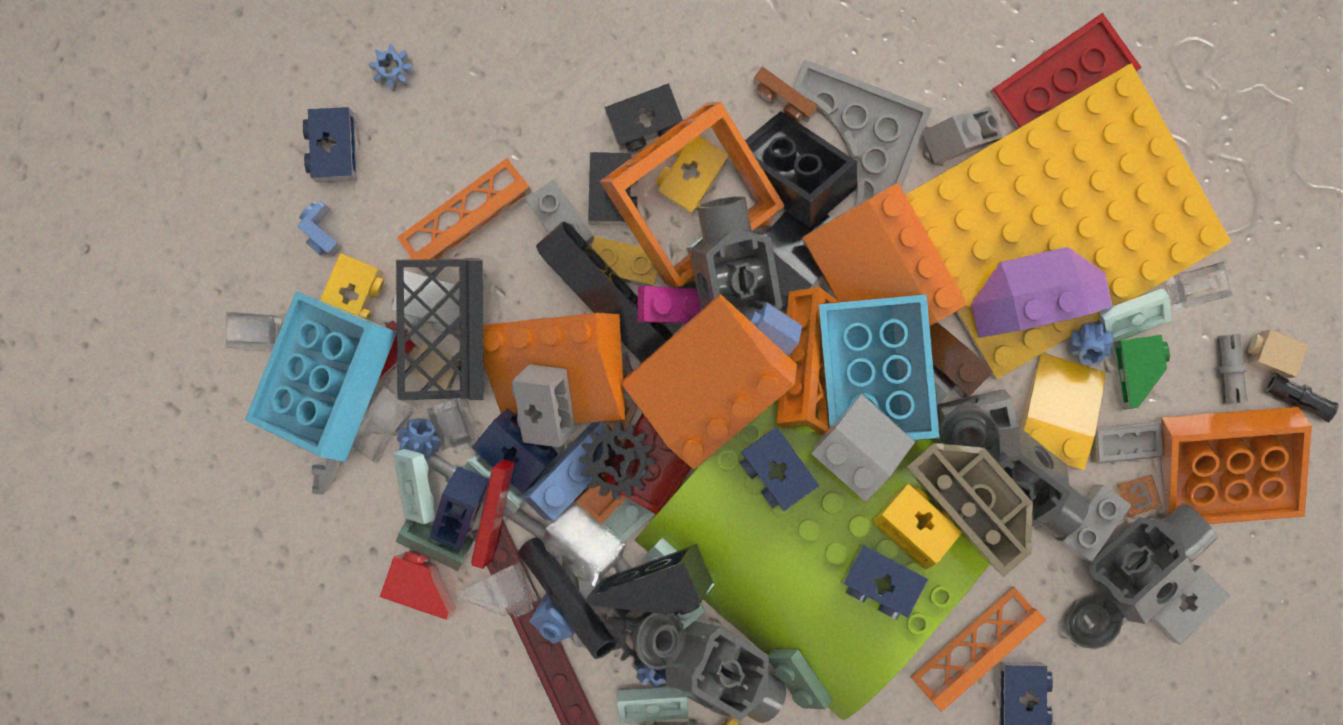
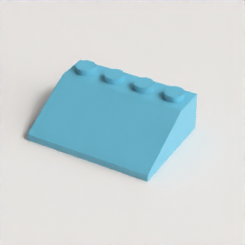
[245,291,397,462]
[819,294,939,440]

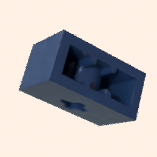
[303,107,357,182]
[471,408,558,494]
[739,427,819,511]
[429,466,489,551]
[840,544,928,620]
[999,662,1053,725]

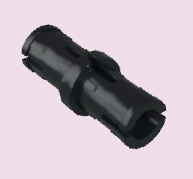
[1265,373,1339,423]

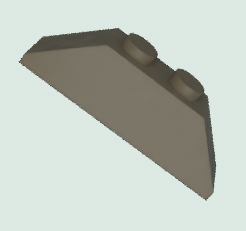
[907,443,1033,577]

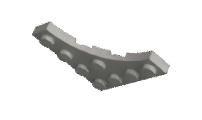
[793,59,932,206]

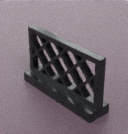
[396,258,484,400]

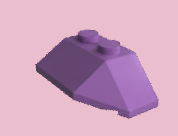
[971,247,1113,338]

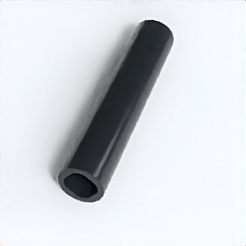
[518,537,617,659]

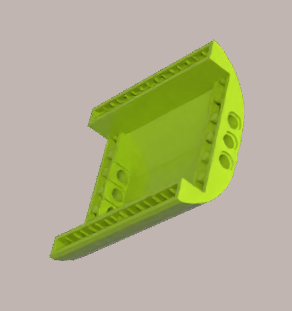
[634,344,990,720]

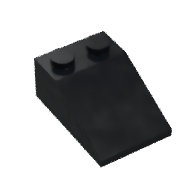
[745,111,857,228]
[764,211,833,314]
[586,544,713,615]

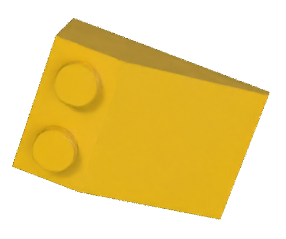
[1018,353,1106,470]

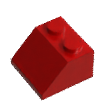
[379,550,456,620]

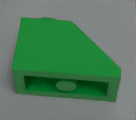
[1113,335,1170,410]

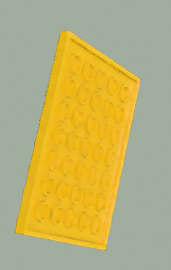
[905,63,1231,380]

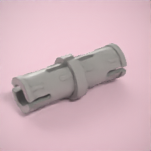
[1218,334,1248,404]

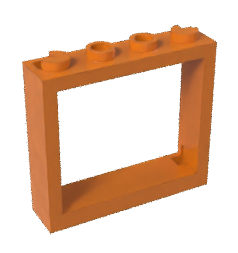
[599,102,785,287]

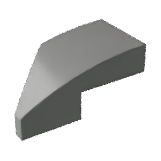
[312,458,341,495]

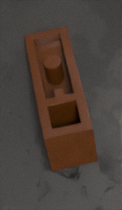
[929,322,993,398]

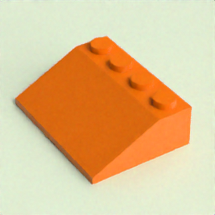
[801,183,967,326]
[622,294,797,469]
[483,313,625,423]
[1161,407,1312,524]

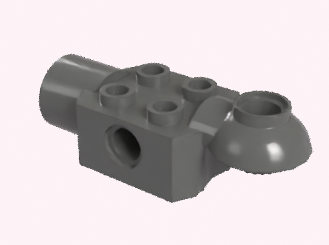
[690,196,783,318]
[939,403,1089,537]
[1066,503,1218,649]
[632,613,786,723]

